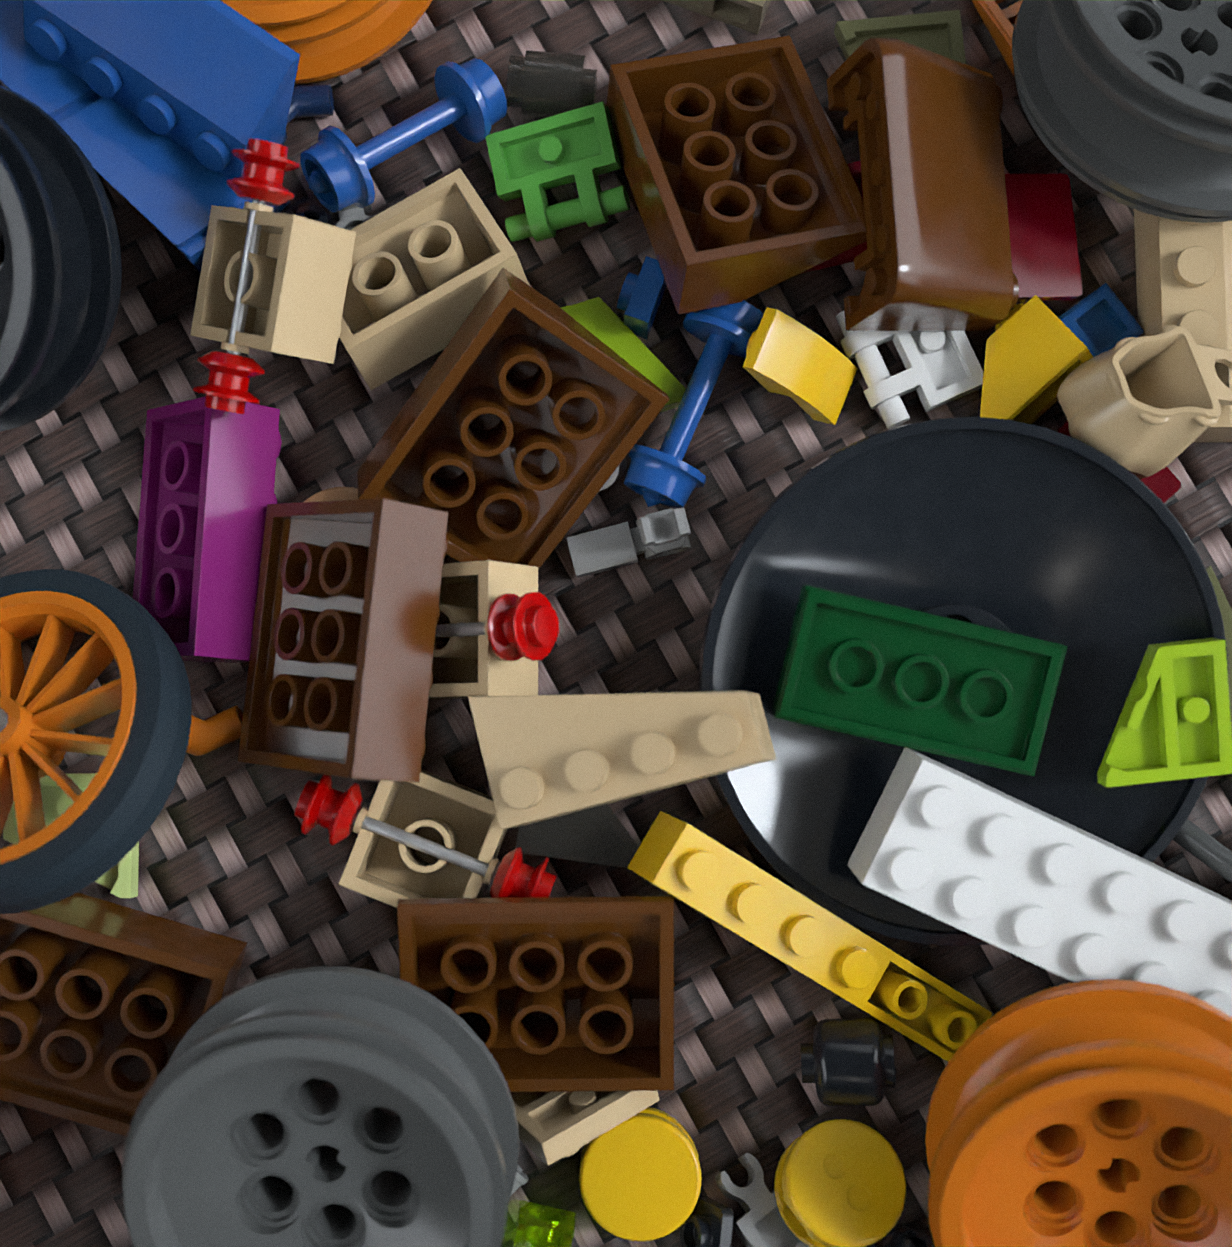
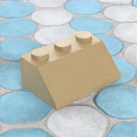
[339,168,529,390]

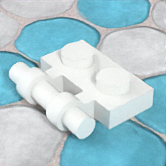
[835,311,983,429]

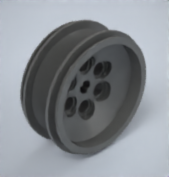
[1012,0,1232,223]
[122,966,519,1247]

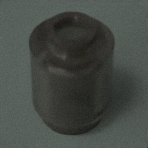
[506,50,597,117]

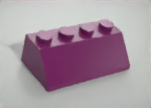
[133,396,282,663]

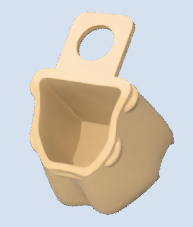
[1057,325,1232,480]

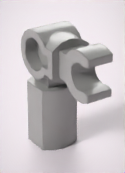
[566,507,691,578]

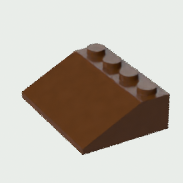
[606,35,867,314]
[357,268,669,570]
[238,498,449,783]
[0,892,248,1136]
[397,896,674,1092]

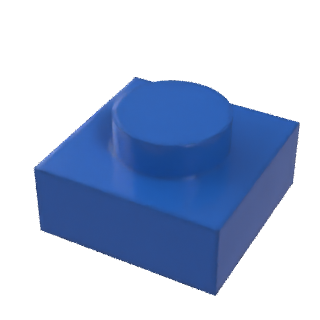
[617,256,667,339]

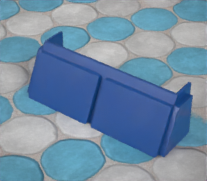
[0,0,290,275]

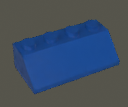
[23,0,300,179]

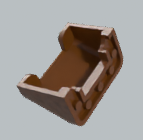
[827,37,1019,331]

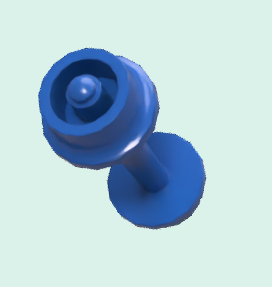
[300,58,507,213]
[623,300,763,509]

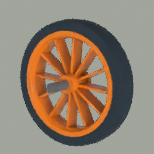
[0,569,192,914]

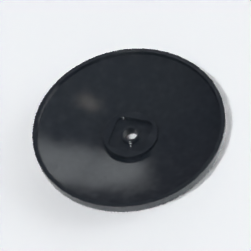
[699,417,1228,946]

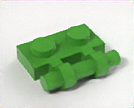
[485,101,631,242]

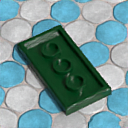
[771,584,1067,776]

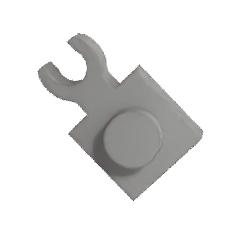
[715,1153,810,1247]

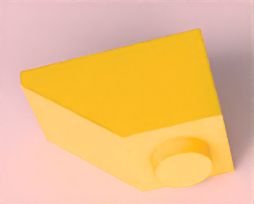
[980,295,1093,424]

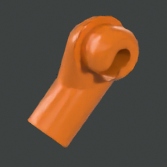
[186,705,243,756]

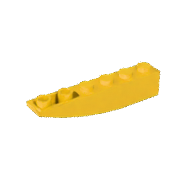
[627,811,992,1062]

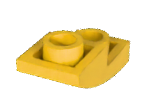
[742,307,858,425]

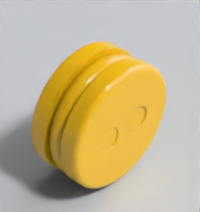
[579,1107,702,1241]
[774,1119,906,1247]

